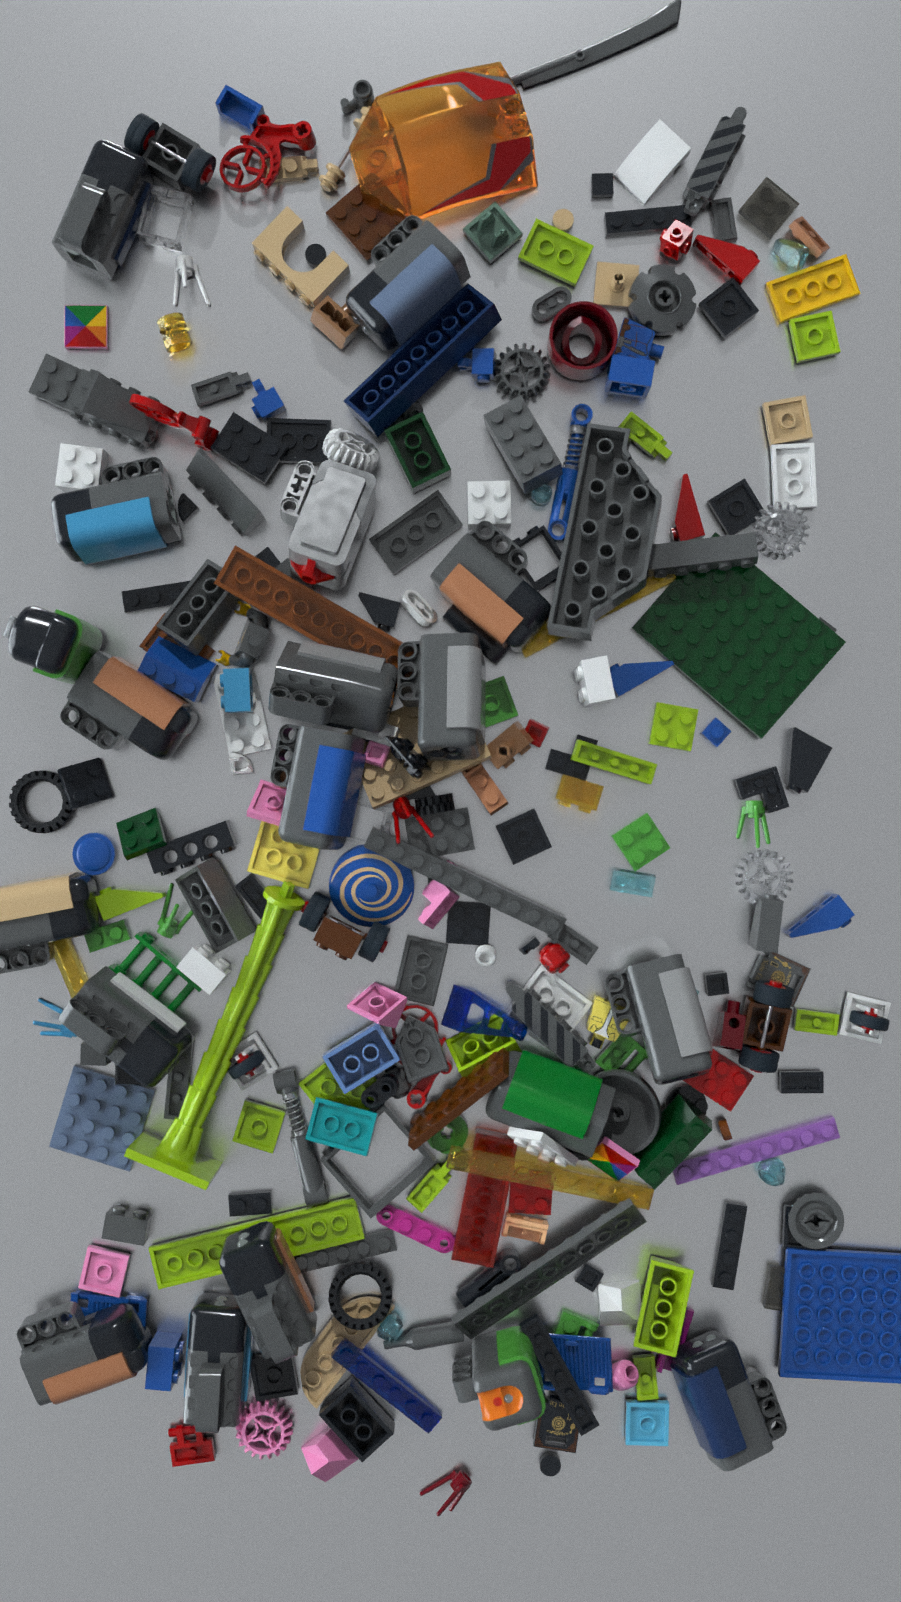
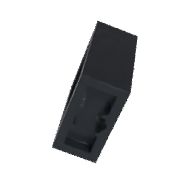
[512,525,562,592]

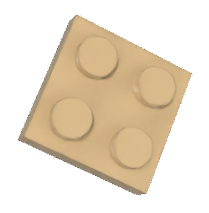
[762,395,813,446]

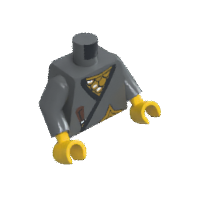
[215,601,269,668]

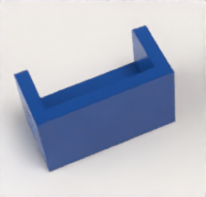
[215,85,265,133]

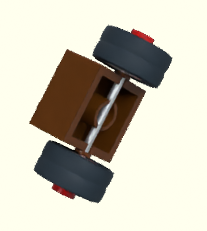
[299,891,390,962]
[738,980,794,1073]

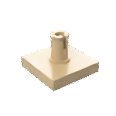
[593,261,639,310]

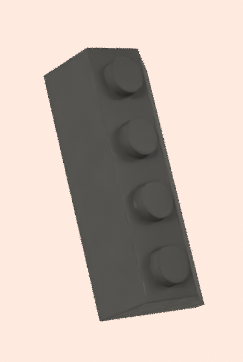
[186,448,265,536]
[156,559,240,656]
[175,857,256,953]

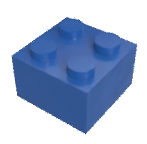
[604,353,655,398]
[145,1331,185,1391]

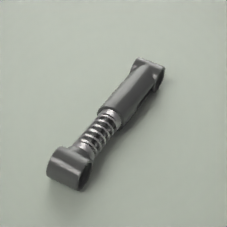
[273,1068,329,1207]

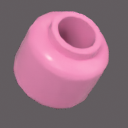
[612,1360,639,1391]

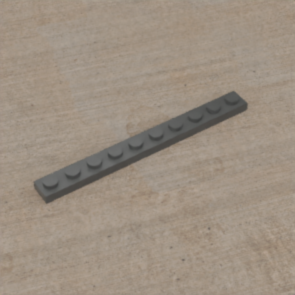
[364,827,567,938]

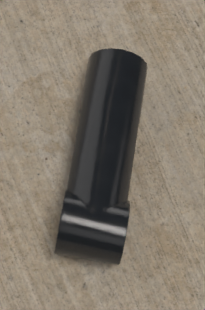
[442,605,510,665]
[456,1248,521,1308]

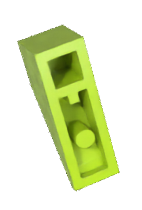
[95,887,167,921]

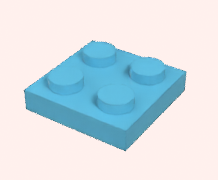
[625,1399,669,1446]

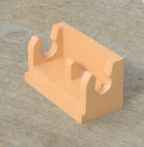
[501,1211,549,1245]

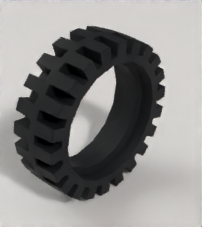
[9,770,75,833]
[328,1264,392,1330]

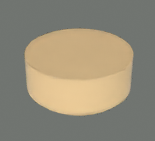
[552,209,574,232]

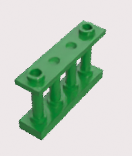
[108,932,203,1014]

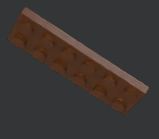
[408,1047,509,1151]

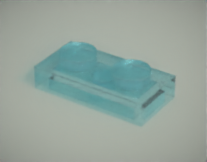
[609,868,656,897]

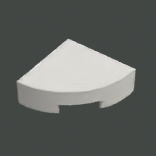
[229,753,254,775]

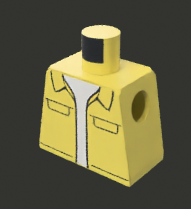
[586,994,629,1049]

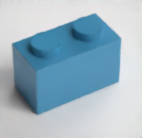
[220,668,254,713]

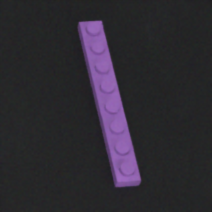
[673,1116,840,1185]

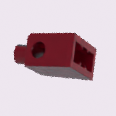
[712,1000,746,1050]

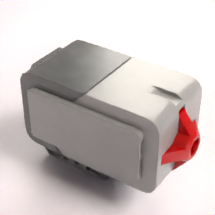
[280,460,376,590]

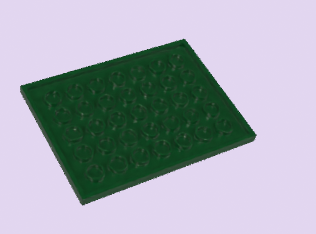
[632,532,846,739]

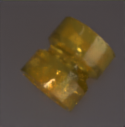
[157,313,193,353]

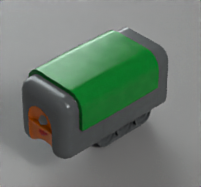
[485,1049,616,1161]

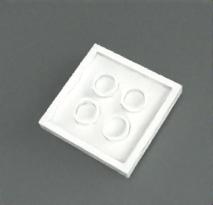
[503,964,593,1054]

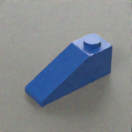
[610,661,674,698]
[785,894,855,938]

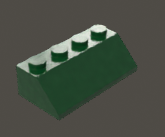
[632,1093,712,1190]

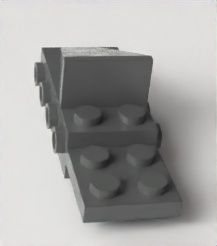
[28,353,161,449]

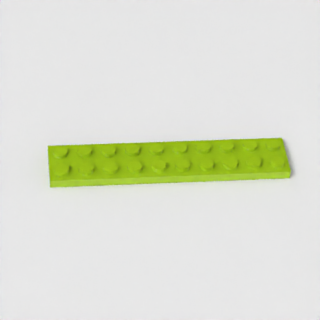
[148,1196,365,1290]

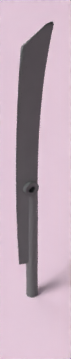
[509,0,681,88]

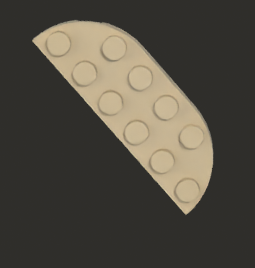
[300,1296,395,1409]

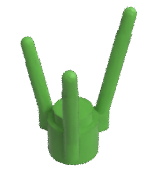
[736,801,771,848]
[157,883,193,939]

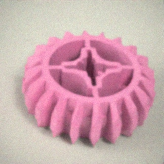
[236,1399,293,1460]

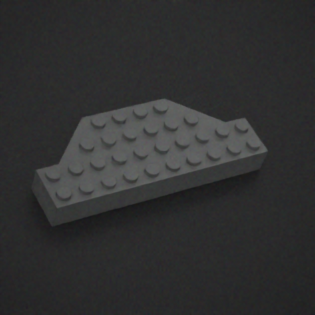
[547,423,662,641]

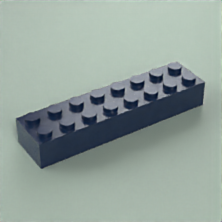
[344,284,502,437]

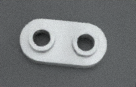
[400,589,437,627]

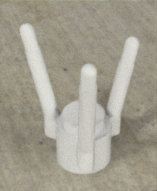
[173,255,211,306]

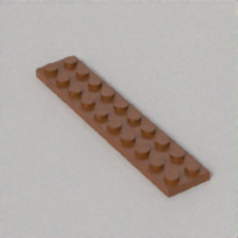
[214,545,414,678]

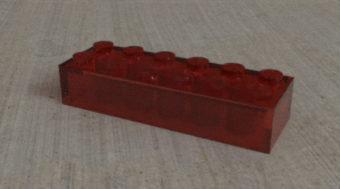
[451,1128,518,1268]

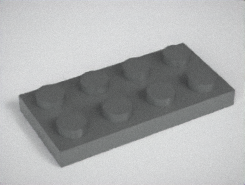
[369,490,463,574]

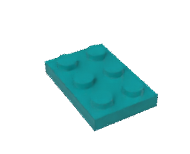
[305,1097,379,1156]

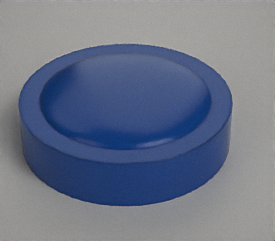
[72,833,117,875]

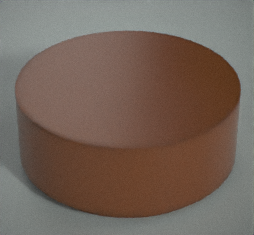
[718,1118,733,1141]

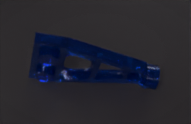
[441,984,528,1041]

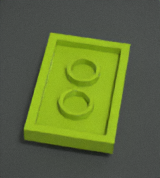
[518,218,594,287]

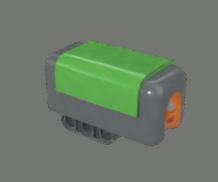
[452,1325,546,1431]

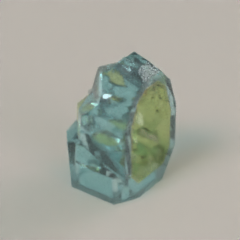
[773,238,809,271]

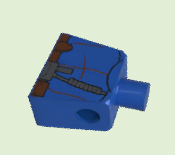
[613,317,664,359]

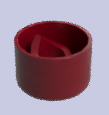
[547,301,618,380]

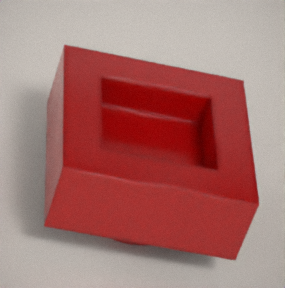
[525,719,550,748]

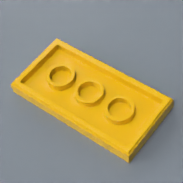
[765,254,861,324]

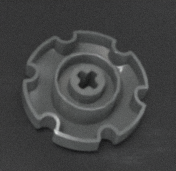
[628,264,696,336]

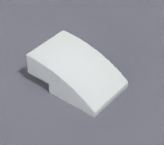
[613,119,691,205]

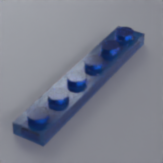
[331,1338,442,1434]

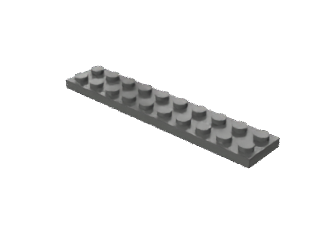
[451,1198,647,1339]

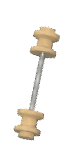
[318,106,380,192]

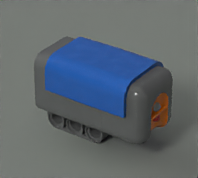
[270,724,366,850]

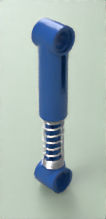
[547,404,593,544]

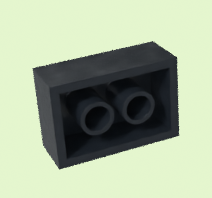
[319,1377,395,1462]

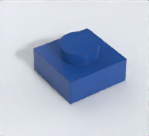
[701,717,732,747]

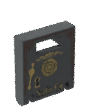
[746,951,811,1007]

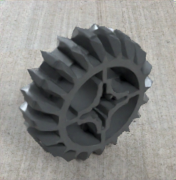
[493,343,550,402]

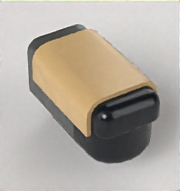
[0,872,100,974]

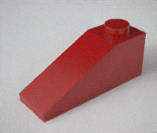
[692,234,760,286]
[670,473,705,542]

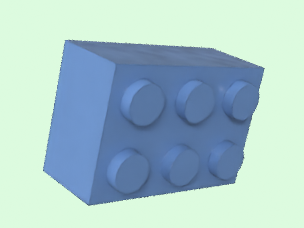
[322,1022,400,1094]

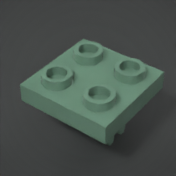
[463,201,523,263]

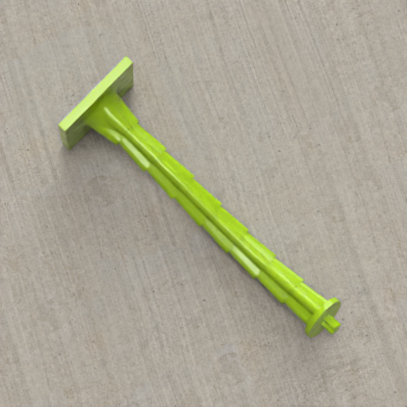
[124,881,305,1190]

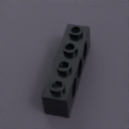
[147,820,237,876]

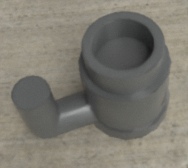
[340,80,374,114]

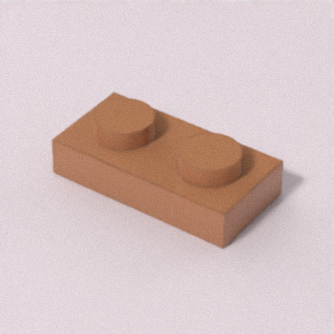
[789,216,830,258]

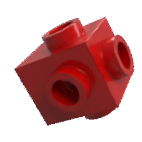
[659,220,694,261]

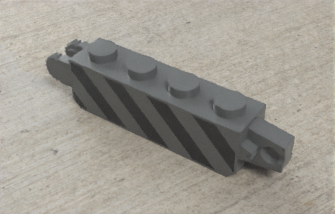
[683,107,747,217]
[505,981,596,1073]

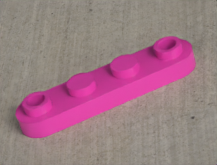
[376,1203,455,1253]

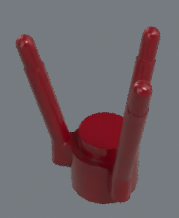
[419,1470,472,1516]

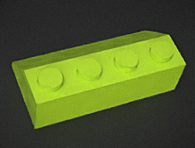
[633,1256,694,1358]

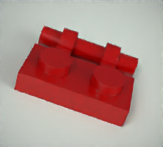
[168,1424,216,1467]

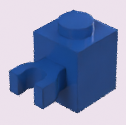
[458,348,497,383]
[251,379,287,423]

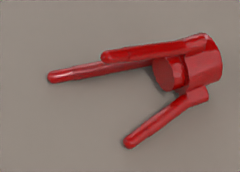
[392,797,434,844]

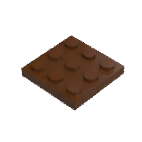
[326,171,411,263]

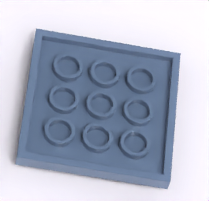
[49,1064,156,1172]

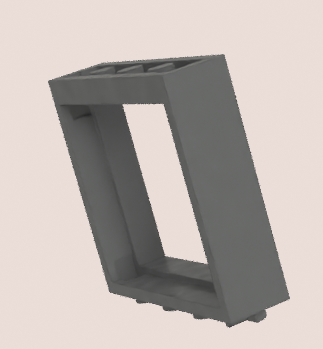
[320,1101,436,1218]

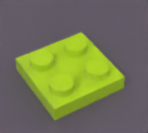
[788,310,841,363]
[648,702,699,752]
[232,1099,286,1154]

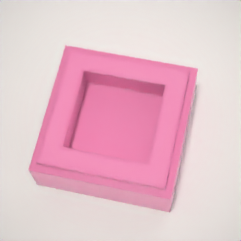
[364,741,390,768]

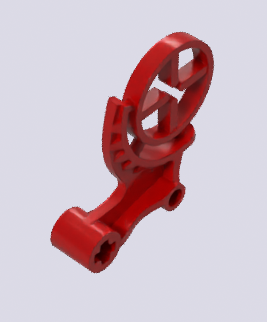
[219,114,316,193]
[129,394,219,452]
[390,1005,453,1109]

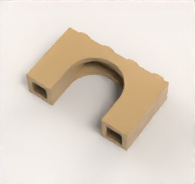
[252,206,350,308]

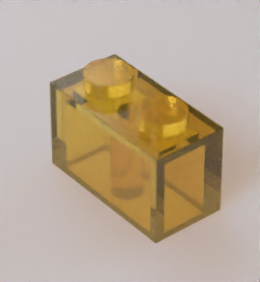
[554,774,604,814]

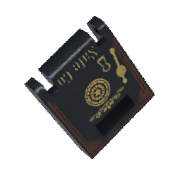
[533,1393,579,1453]

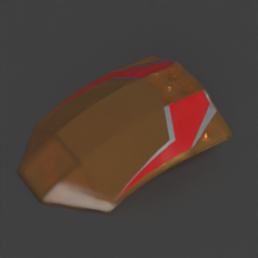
[349,62,538,219]

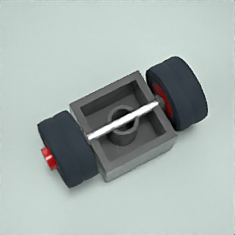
[124,113,216,192]

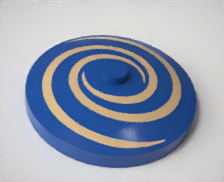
[329,844,414,927]

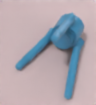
[33,998,77,1038]

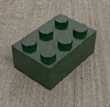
[384,412,451,493]

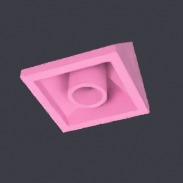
[347,982,407,1028]
[301,1427,358,1482]

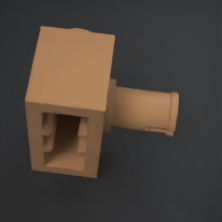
[310,295,360,350]
[487,721,534,769]

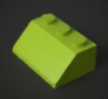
[446,1011,522,1077]

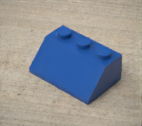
[138,636,217,702]

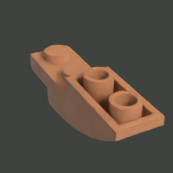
[461,763,509,816]

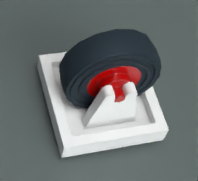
[838,992,891,1044]
[228,1032,279,1091]

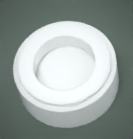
[475,945,496,967]

